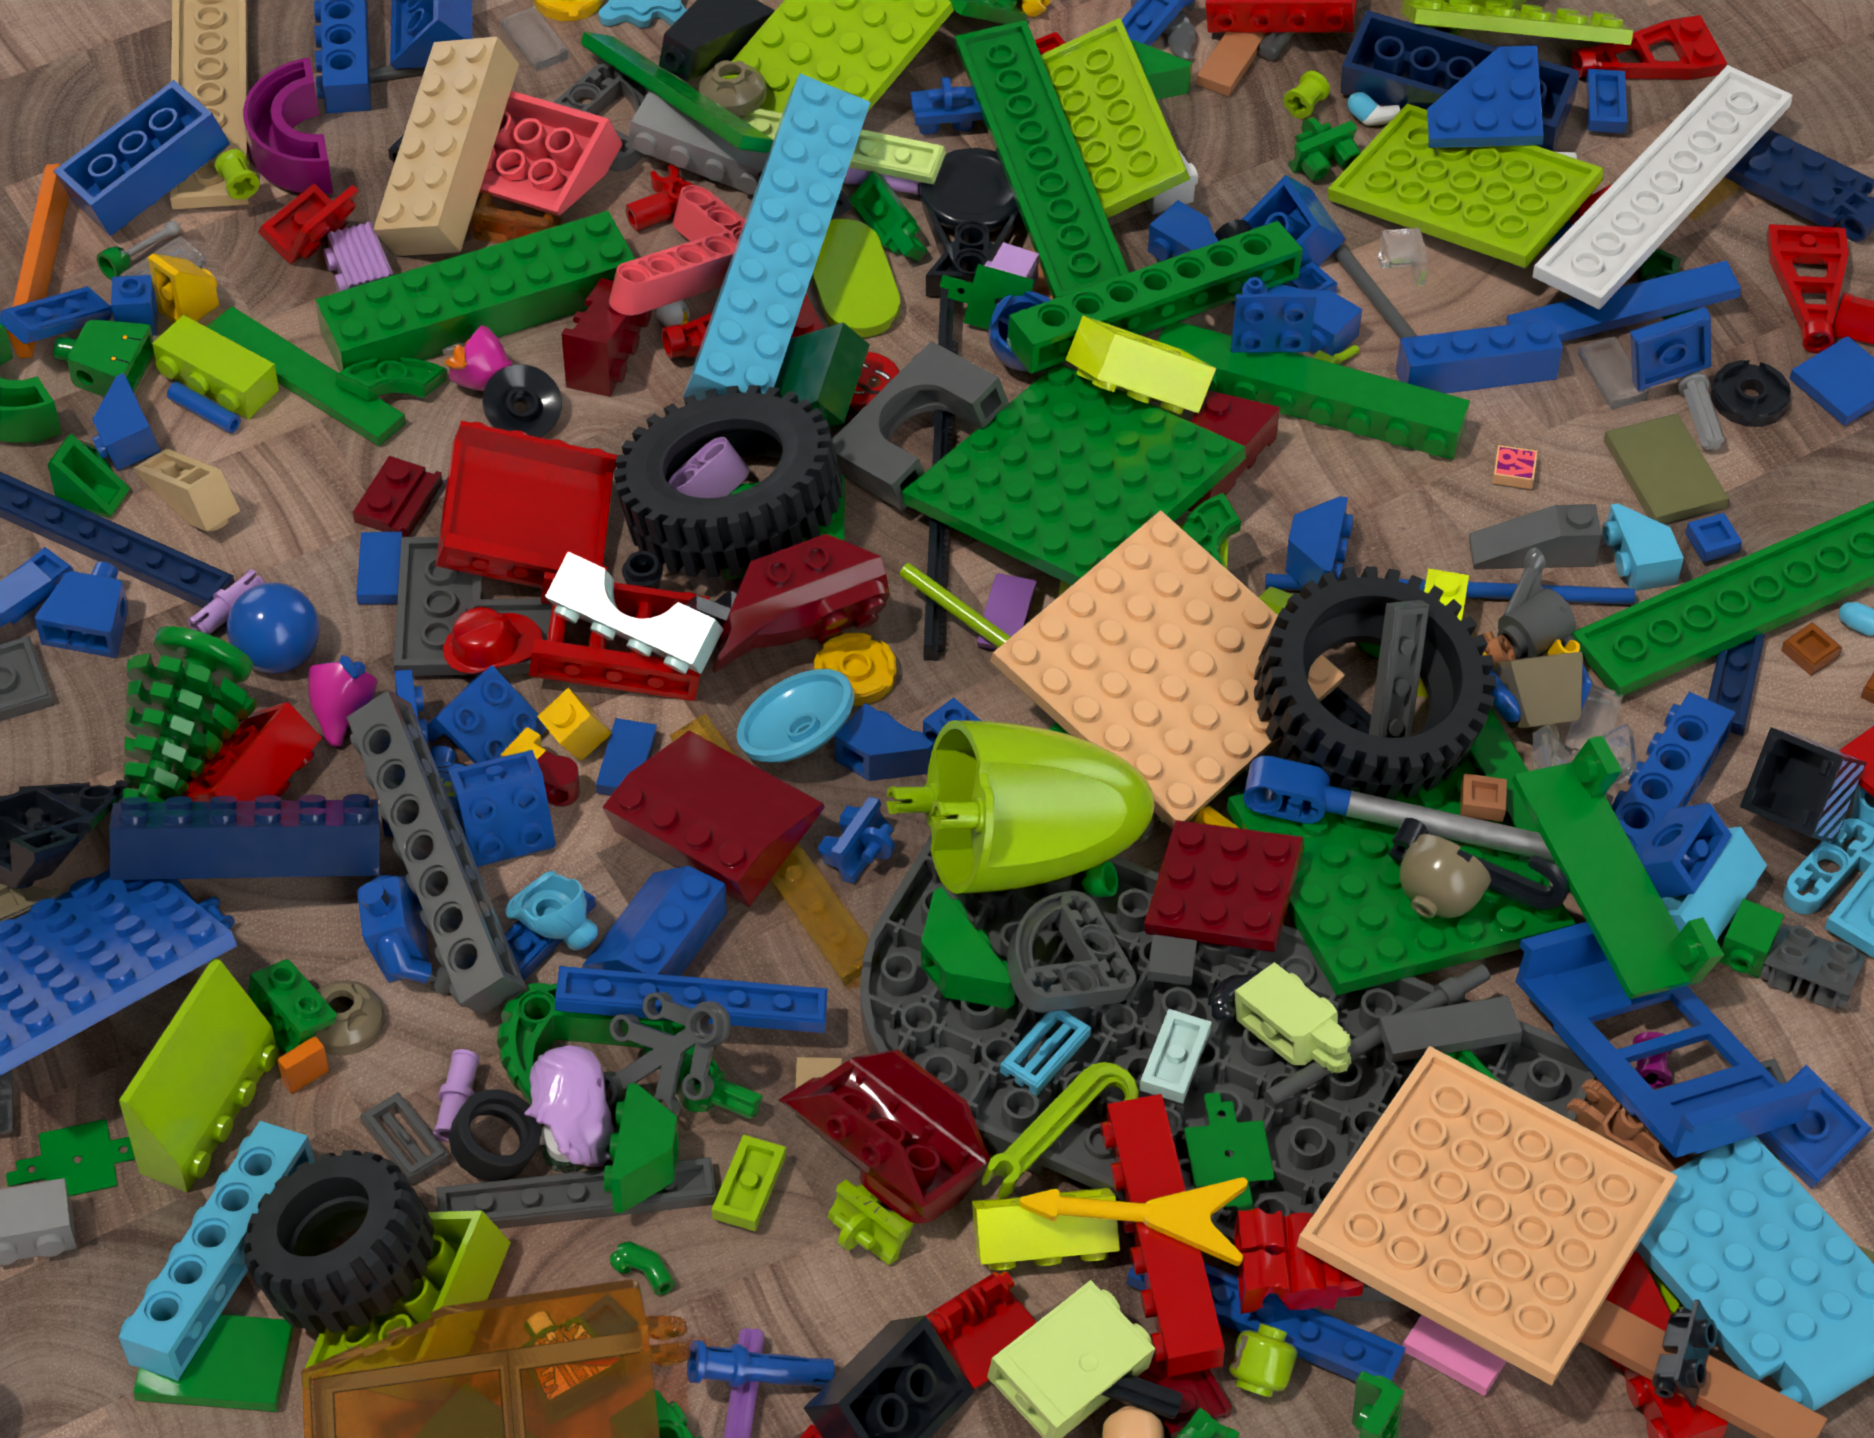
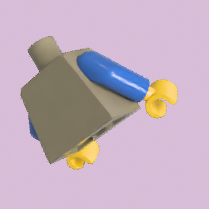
[1482,639,1592,751]

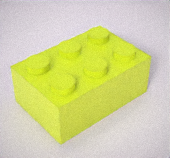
[1066,315,1216,415]

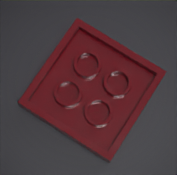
[1144,820,1304,952]

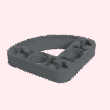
[553,62,648,172]
[1007,891,1136,1012]

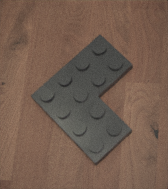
[393,537,552,676]

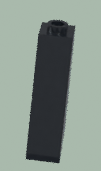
[659,0,775,82]

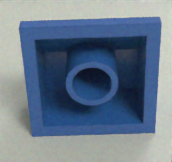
[1241,175,1346,268]

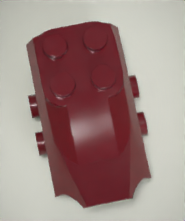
[712,534,890,673]
[779,1049,990,1224]

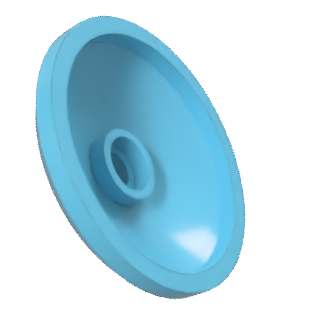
[736,669,854,763]

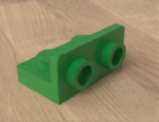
[248,959,337,1055]
[1352,1371,1405,1438]

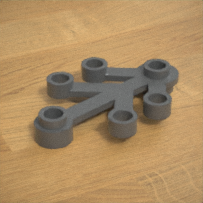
[603,992,731,1116]

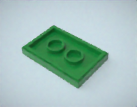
[133,1314,294,1412]

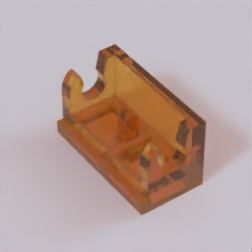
[472,192,561,244]

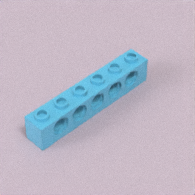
[118,1121,316,1381]

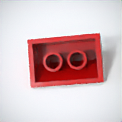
[182,702,322,802]

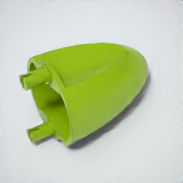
[886,720,1155,894]

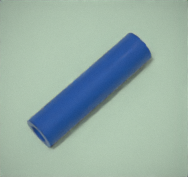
[167,382,241,434]

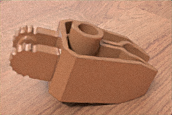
[1566,1079,1691,1172]

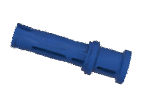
[687,1340,835,1388]

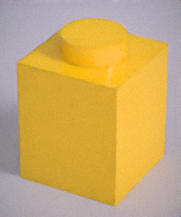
[537,688,612,761]

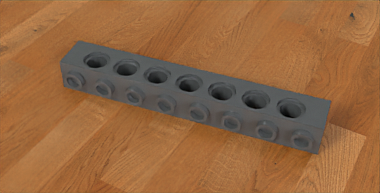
[347,690,526,1015]

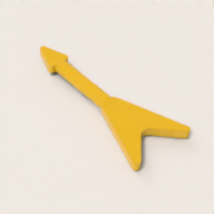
[1020,1177,1248,1266]

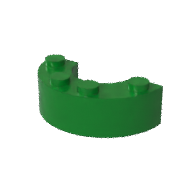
[0,323,62,443]

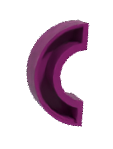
[243,57,333,194]

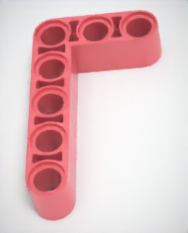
[609,185,745,315]

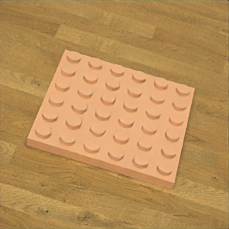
[990,510,1345,829]
[1297,1046,1678,1386]

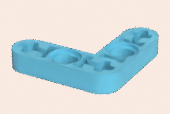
[1783,818,1874,915]

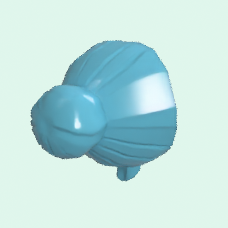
[505,870,598,951]

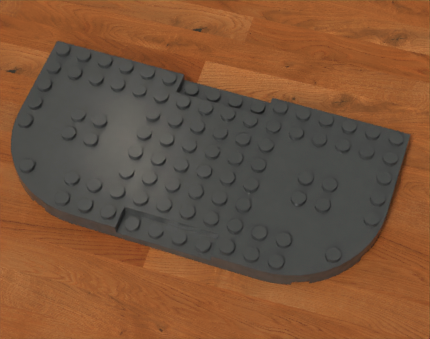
[860,835,1598,1302]

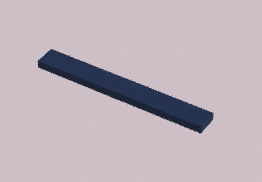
[0,472,235,608]

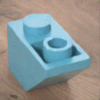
[1602,503,1684,591]

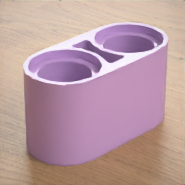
[668,437,749,498]

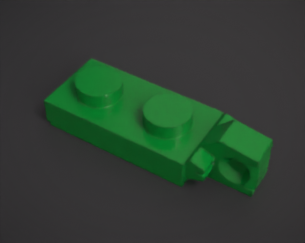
[849,171,928,262]

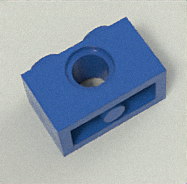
[1639,803,1732,898]

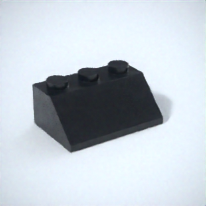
[804,1315,974,1438]

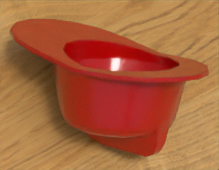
[443,607,543,674]

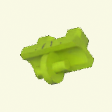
[827,1179,914,1265]

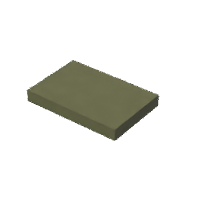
[1604,413,1729,524]

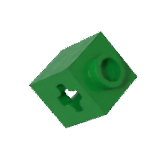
[1718,899,1784,978]

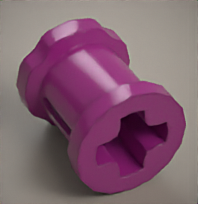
[1633,1032,1673,1089]

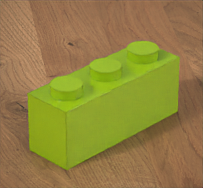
[152,315,279,420]

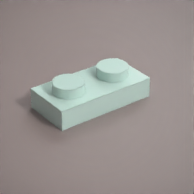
[1140,1009,1212,1104]

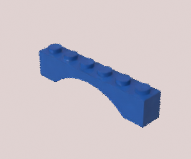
[1147,200,1362,356]

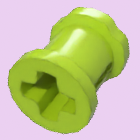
[1283,70,1330,119]
[214,149,260,200]

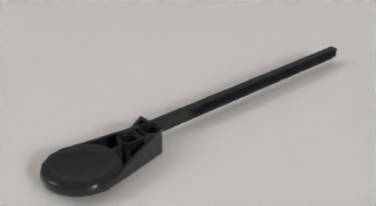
[919,148,1021,661]

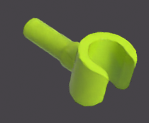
[1313,345,1359,365]

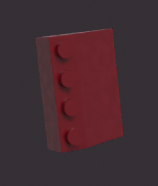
[602,730,825,907]

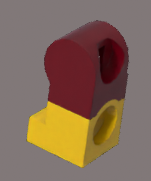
[501,727,580,807]

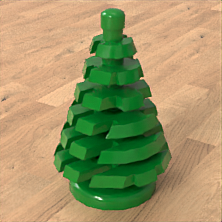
[122,626,257,803]

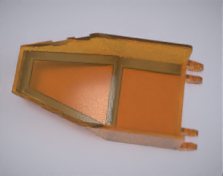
[301,1279,690,1438]

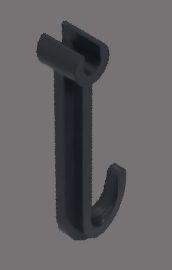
[1388,818,1569,910]

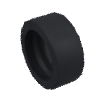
[448,1089,541,1181]

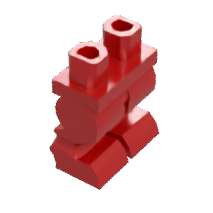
[1233,1208,1364,1314]

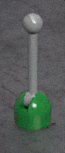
[96,221,180,280]

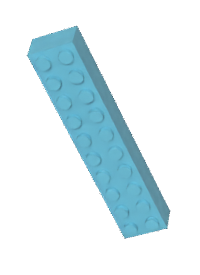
[682,73,870,401]

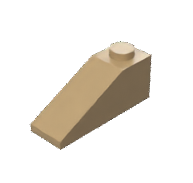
[134,448,240,531]

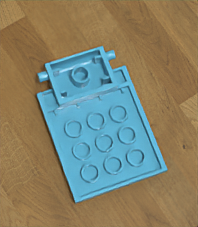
[1635,1136,1874,1411]

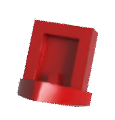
[1833,292,1874,344]

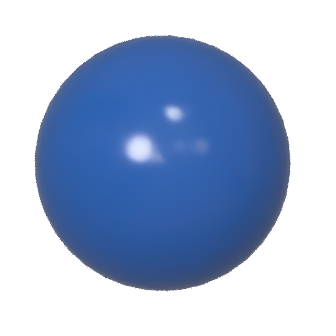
[227,582,320,674]

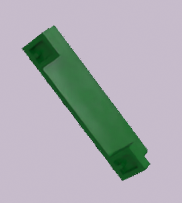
[1512,735,1724,999]

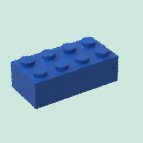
[54,80,230,236]

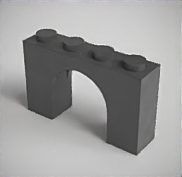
[832,341,1009,511]

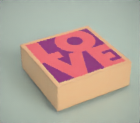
[1492,445,1538,490]

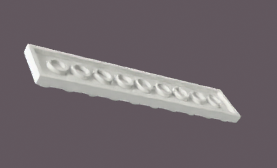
[1532,65,1793,310]

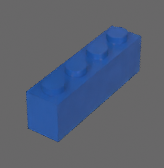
[1396,319,1563,394]

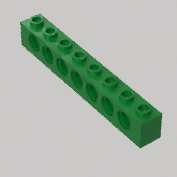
[1007,221,1303,374]

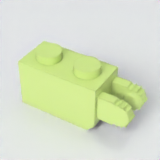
[1235,962,1351,1074]

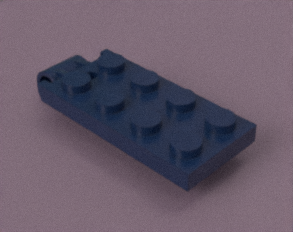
[1724,129,1874,242]

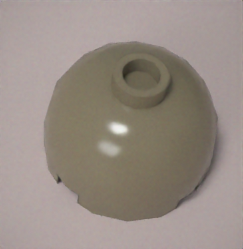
[1399,834,1491,918]

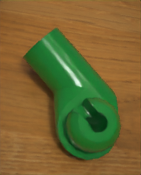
[610,1241,675,1296]

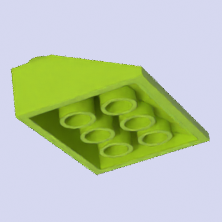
[119,958,279,1192]
[304,1210,511,1402]

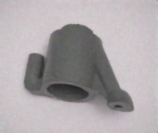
[1497,547,1580,659]

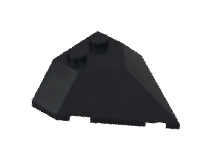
[0,780,133,889]

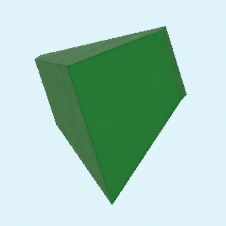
[47,434,130,518]

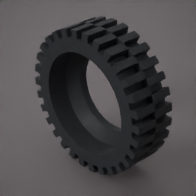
[614,385,843,578]
[1254,566,1496,800]

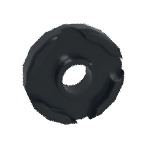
[1710,360,1791,427]

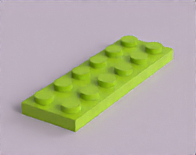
[1401,0,1633,45]

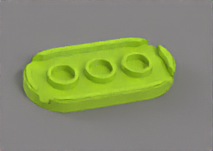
[811,219,900,338]

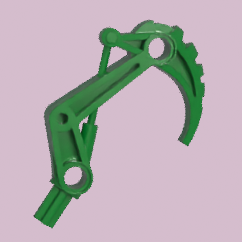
[497,983,763,1119]

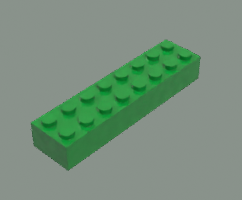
[315,210,635,372]

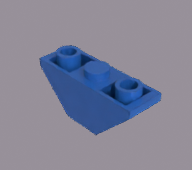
[1285,496,1354,587]

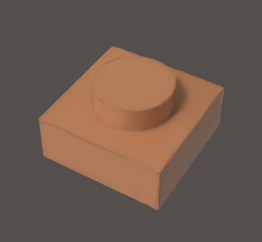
[1460,773,1507,822]

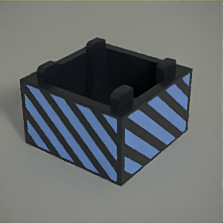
[1740,727,1867,842]

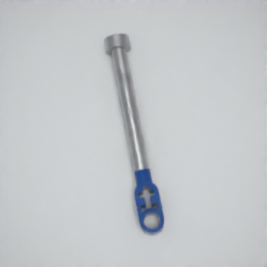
[1243,756,1557,866]

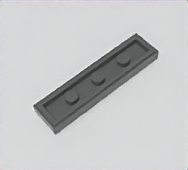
[1369,600,1430,738]

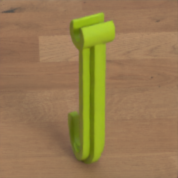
[982,1062,1139,1199]

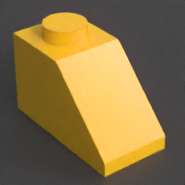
[147,253,219,323]

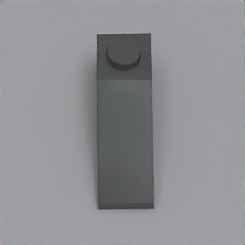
[1469,504,1602,569]

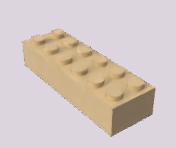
[373,36,519,256]

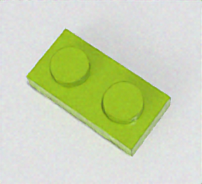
[711,1134,787,1231]

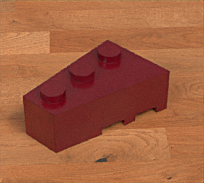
[561,278,652,397]
[1187,390,1280,512]

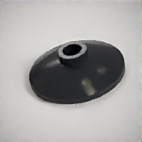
[482,364,562,438]

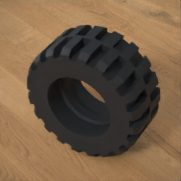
[244,1150,434,1333]

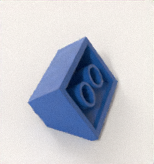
[390,0,473,69]
[582,866,727,976]

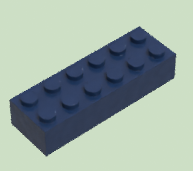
[1340,10,1579,151]
[109,794,380,880]

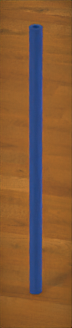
[1265,573,1635,605]

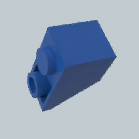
[835,703,934,781]

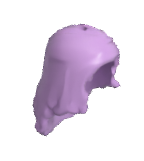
[525,1045,614,1167]

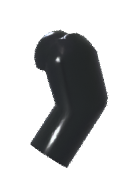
[1208,972,1259,1020]

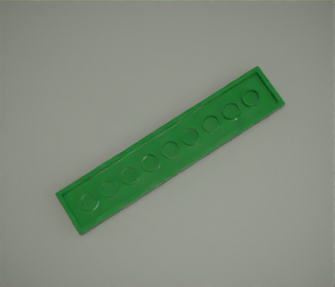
[955,20,1129,299]
[1572,501,1874,698]

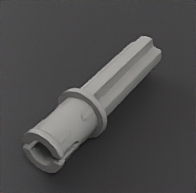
[1678,370,1725,450]

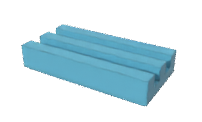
[1000,1010,1091,1096]

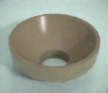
[699,60,767,117]
[315,980,385,1056]

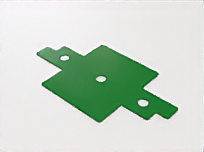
[940,264,1034,330]
[1184,1092,1274,1211]
[6,1119,135,1196]

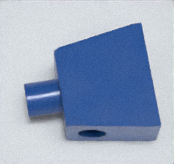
[35,562,128,658]

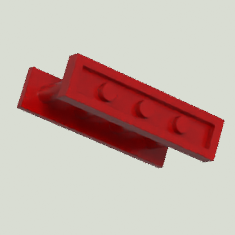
[529,572,710,701]

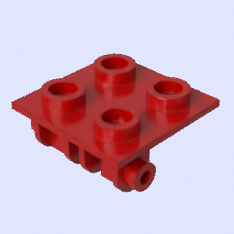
[926,1271,1037,1390]

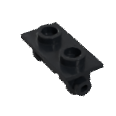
[1652,1300,1717,1408]

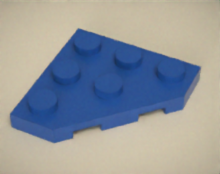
[1427,45,1544,148]

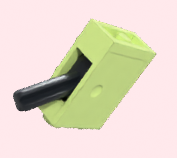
[987,1280,1183,1438]

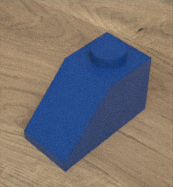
[92,373,161,471]

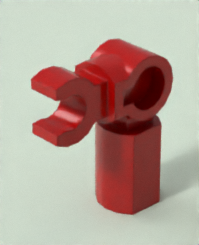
[626,164,693,231]

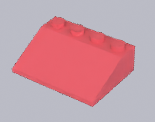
[479,91,623,216]

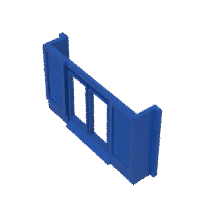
[1515,922,1823,1158]

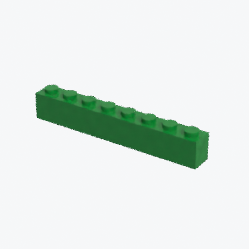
[1158,321,1470,460]

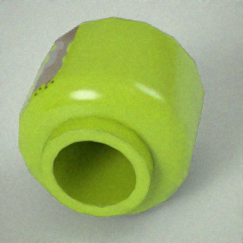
[1229,1323,1298,1398]

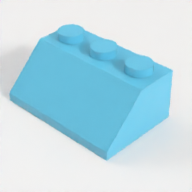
[1661,827,1767,941]

